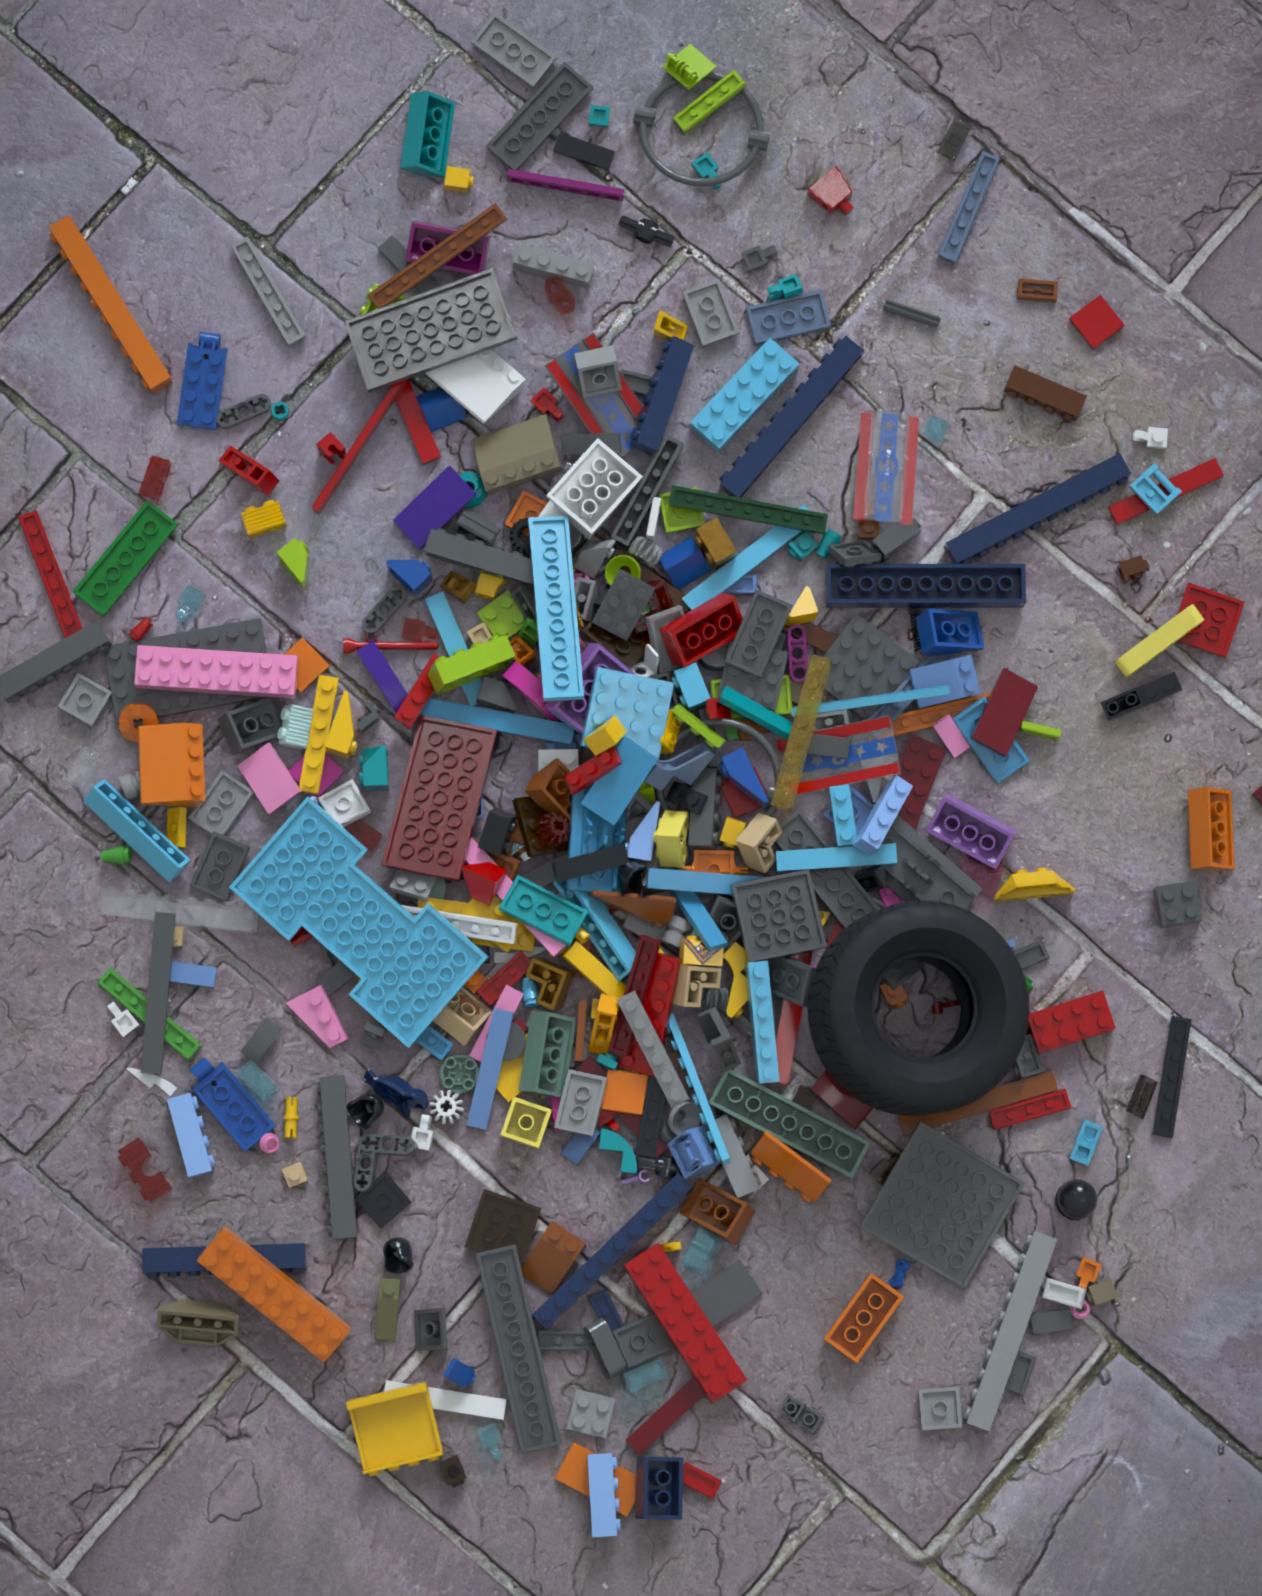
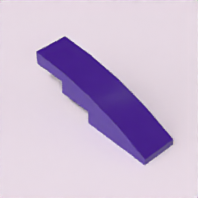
[357,641,408,713]

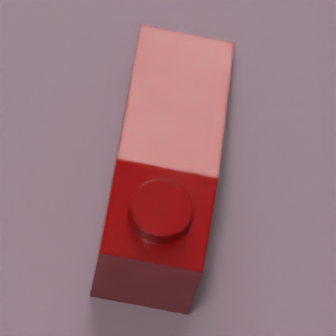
[219,446,280,496]

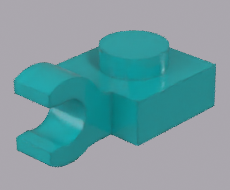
[691,153,721,189]
[767,274,803,301]

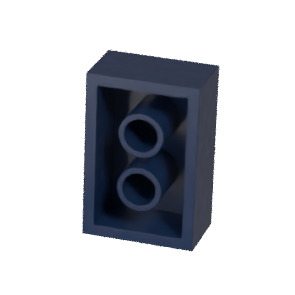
[635,1456,683,1520]

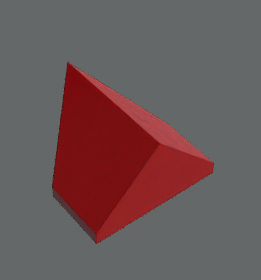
[461,862,508,906]

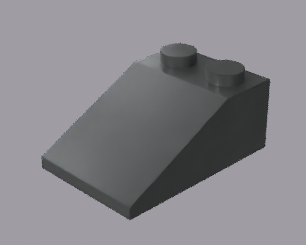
[218,697,283,756]

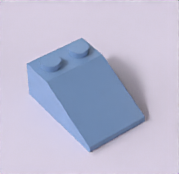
[909,655,981,709]

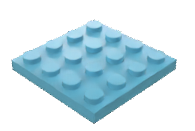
[580,667,674,761]

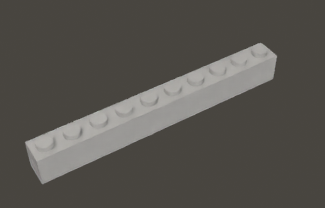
[963,1231,1057,1432]

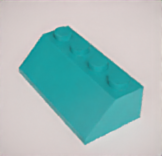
[400,90,455,178]

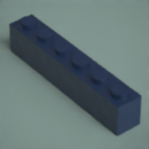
[630,336,694,455]

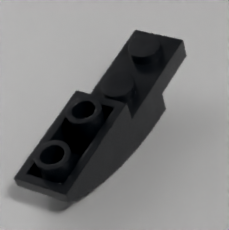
[1100,671,1183,721]

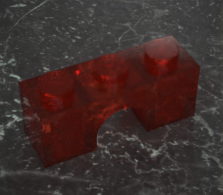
[118,1137,173,1203]

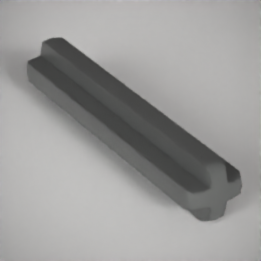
[884,299,941,327]

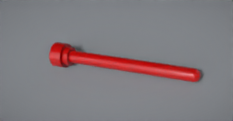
[343,638,439,654]

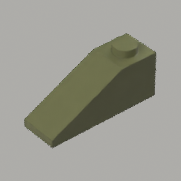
[375,1278,401,1341]

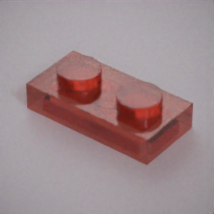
[344,819,383,852]

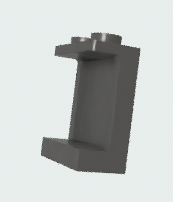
[697,1007,741,1072]

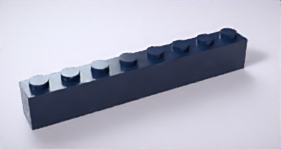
[142,1243,307,1277]

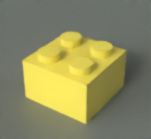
[500,1097,552,1149]

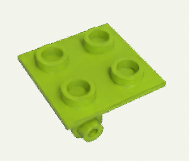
[662,44,717,90]

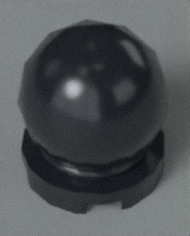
[1055,1179,1097,1221]

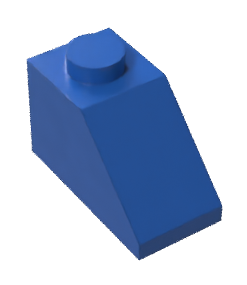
[443,1358,477,1388]

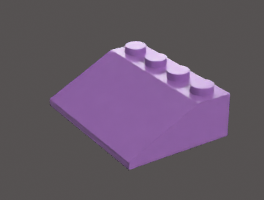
[544,643,636,734]

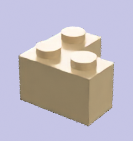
[735,812,782,873]
[672,964,722,1007]

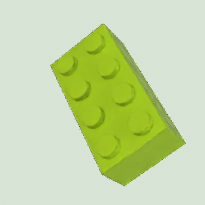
[427,635,516,695]

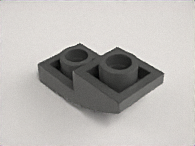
[240,1017,282,1064]
[778,1394,825,1435]

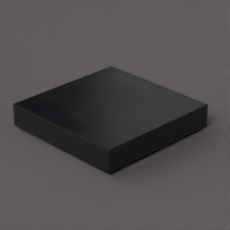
[355,1172,412,1229]

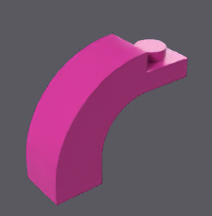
[503,661,559,721]

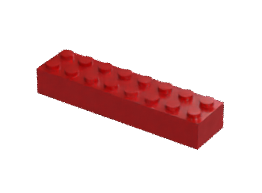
[623,1243,747,1404]

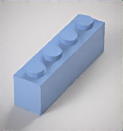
[853,775,913,856]
[167,1093,215,1178]
[587,1453,621,1537]

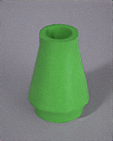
[101,845,132,865]

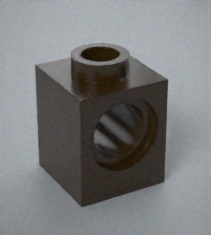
[439,1455,467,1488]

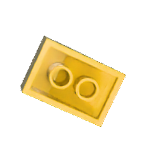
[325,690,358,760]

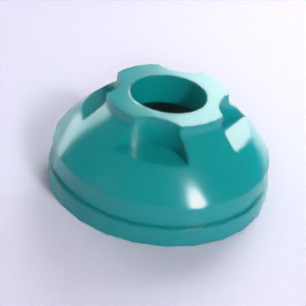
[460,472,487,508]

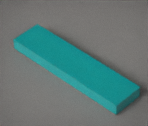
[719,686,794,740]

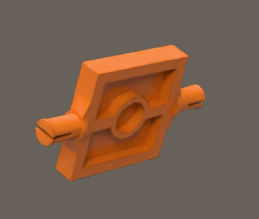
[680,850,748,875]

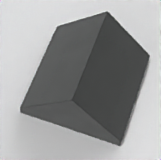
[414,1308,448,1351]

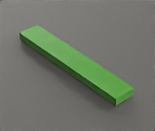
[97,967,202,1061]

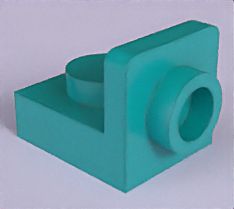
[787,531,819,562]

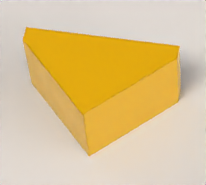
[653,311,688,340]
[785,586,818,626]
[583,715,627,756]

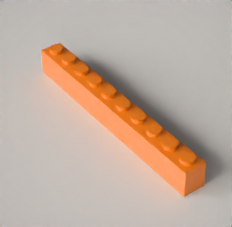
[49,215,173,394]

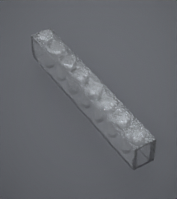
[96,887,260,935]

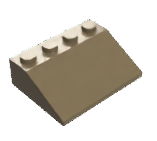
[472,414,564,495]

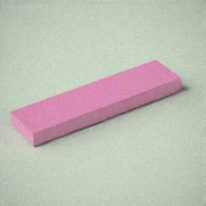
[469,985,524,1062]

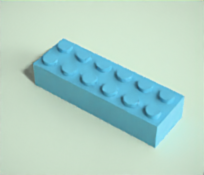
[690,338,799,454]

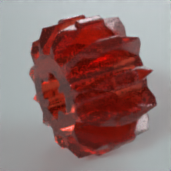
[537,811,572,846]

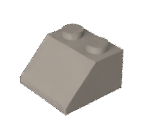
[574,345,622,398]

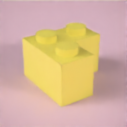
[653,810,690,868]

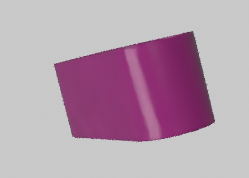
[788,625,809,682]

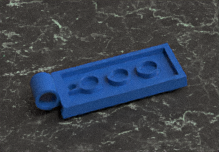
[177,332,228,430]
[190,1057,276,1152]

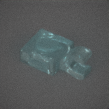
[176,585,205,621]
[476,1422,503,1461]

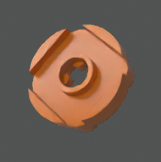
[119,702,158,743]

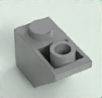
[574,539,616,579]

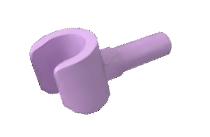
[621,1170,650,1185]

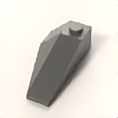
[698,893,741,954]

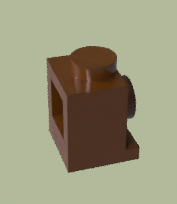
[1117,555,1150,585]

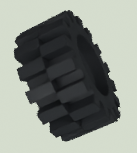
[509,518,531,555]

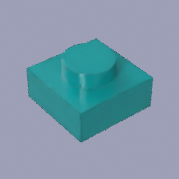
[589,105,610,128]
[596,1053,618,1070]

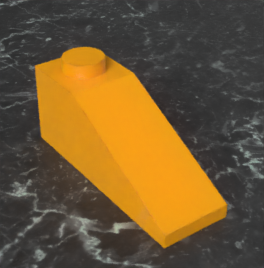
[588,994,619,1055]

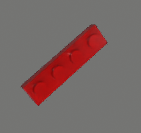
[393,653,440,729]

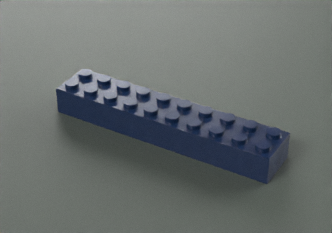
[825,564,1026,608]

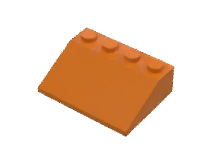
[138,723,206,807]
[750,1131,832,1203]

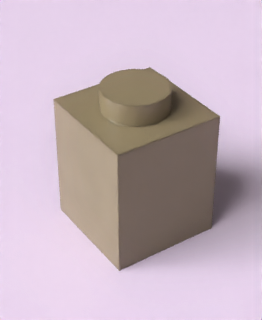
[1085,1278,1118,1307]

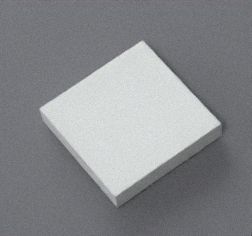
[646,497,661,542]
[318,779,371,827]

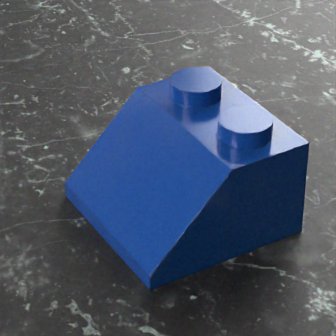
[386,560,432,597]

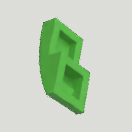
[518,617,538,646]

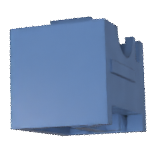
[667,1125,722,1180]

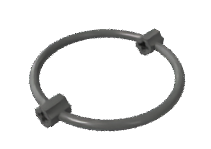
[633,72,770,186]
[656,718,789,846]

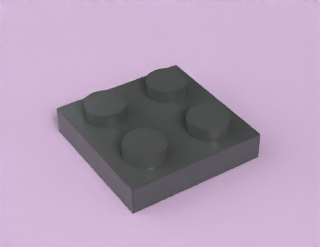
[828,539,881,567]

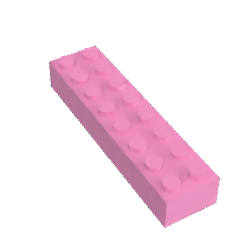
[134,645,299,699]

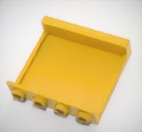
[346,1381,444,1476]

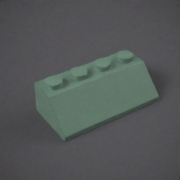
[519,1011,577,1098]

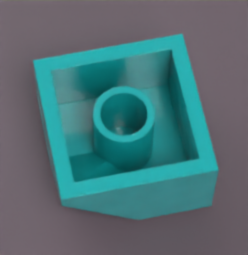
[359,745,389,792]

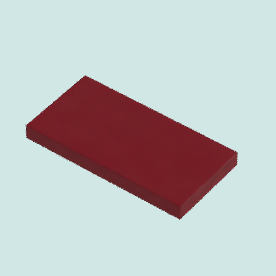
[970,668,1038,757]

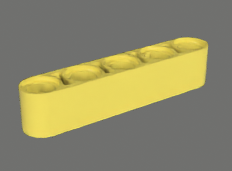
[1114,604,1205,678]

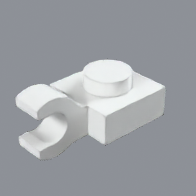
[1133,427,1168,449]
[107,1001,139,1037]
[409,1114,434,1151]

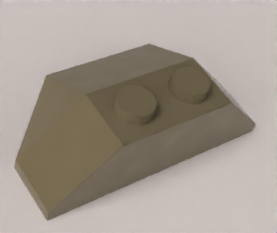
[157,1299,239,1346]

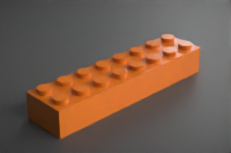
[197,1225,351,1362]

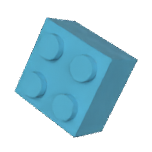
[671,662,711,713]

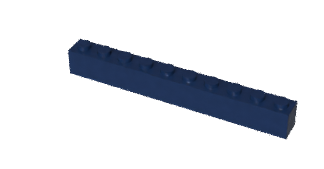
[719,336,864,498]
[944,453,1131,564]
[532,1173,692,1330]

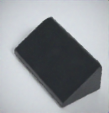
[853,864,886,892]

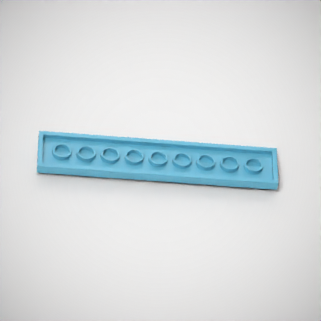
[528,516,584,701]

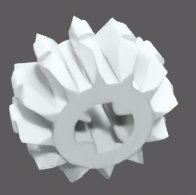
[429,1090,464,1124]

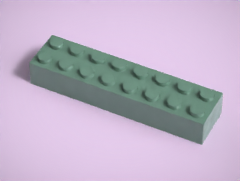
[708,1069,871,1180]

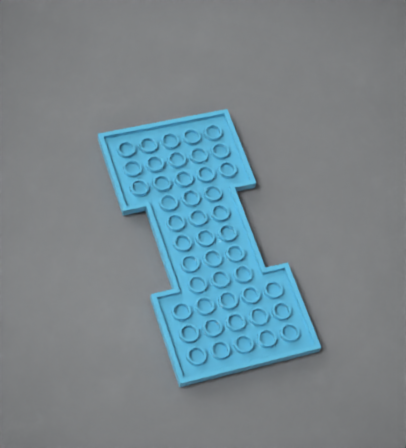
[229,796,489,1048]

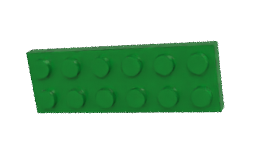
[72,500,179,617]

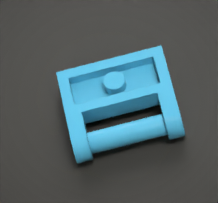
[1129,463,1182,516]

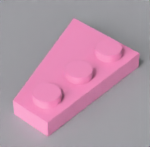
[286,985,349,1048]

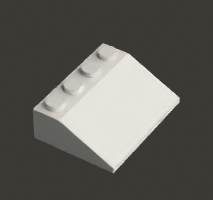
[425,349,526,424]
[546,438,643,540]

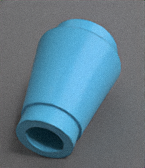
[522,977,540,1008]

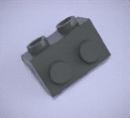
[1012,1034,1044,1080]

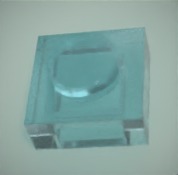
[923,416,949,442]

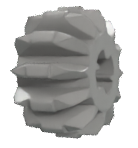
[628,536,662,567]

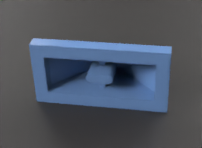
[561,1129,601,1165]

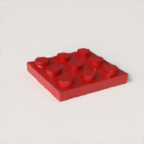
[1177,582,1245,658]

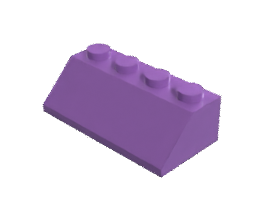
[926,793,1017,869]

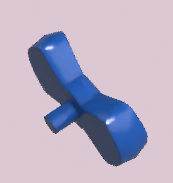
[889,1259,910,1289]

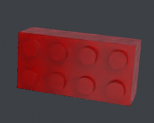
[659,593,743,668]
[1028,990,1116,1054]

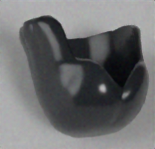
[618,860,647,895]
[347,1093,384,1130]
[383,1237,414,1273]

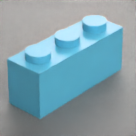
[828,784,857,847]

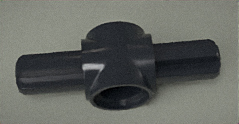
[618,216,675,247]
[637,1155,683,1178]

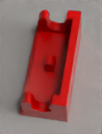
[316,432,346,465]

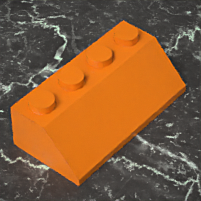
[1188,787,1235,871]

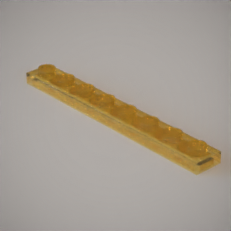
[771,655,832,811]

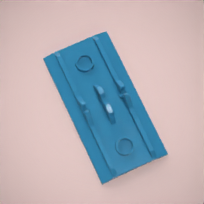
[566,783,627,895]

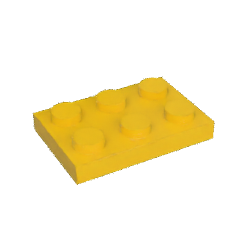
[461,896,525,953]

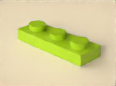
[672,704,726,748]

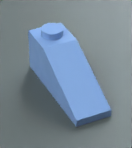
[625,801,660,863]

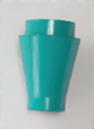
[816,528,842,559]

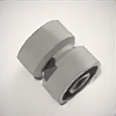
[119,770,140,801]
[660,915,693,950]

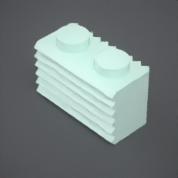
[277,704,313,749]

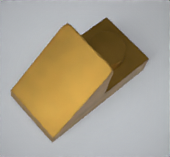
[439,571,477,604]

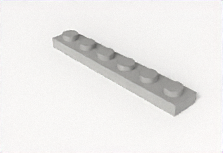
[231,236,306,347]
[617,990,689,1108]

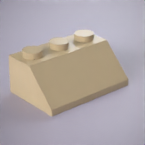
[433,987,493,1046]

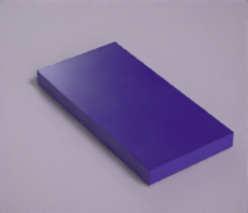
[393,465,477,549]

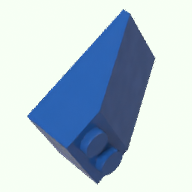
[916,609,984,655]
[719,748,769,810]

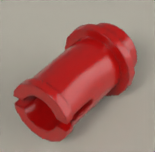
[128,617,154,642]

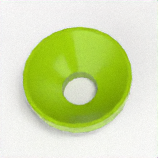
[605,555,641,586]

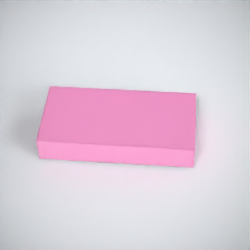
[932,714,971,758]

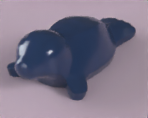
[363,1068,429,1117]

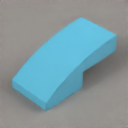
[1069,1119,1103,1166]

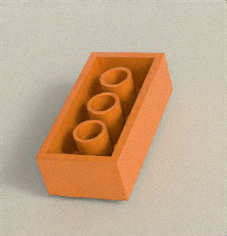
[823,1273,904,1364]

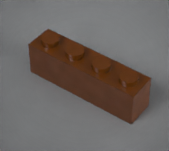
[1004,365,1087,422]

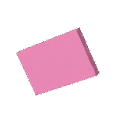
[238,743,302,815]

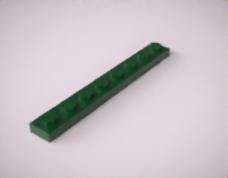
[668,485,828,535]

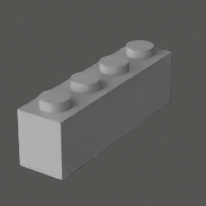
[513,244,594,289]
[705,1115,761,1199]

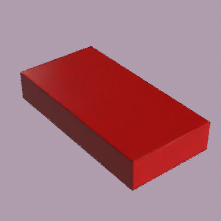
[683,1462,722,1499]

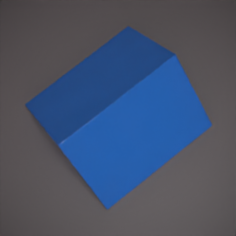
[416,387,467,432]
[659,537,711,590]

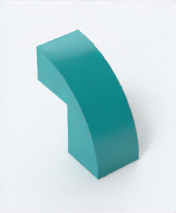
[599,1128,637,1175]

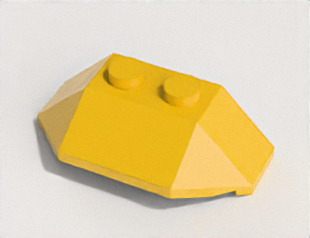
[993,868,1075,902]

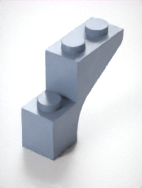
[644,743,715,791]

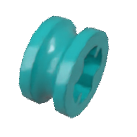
[271,401,289,421]

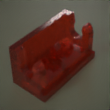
[138,455,172,501]

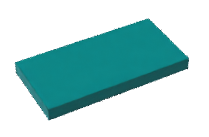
[498,875,589,947]

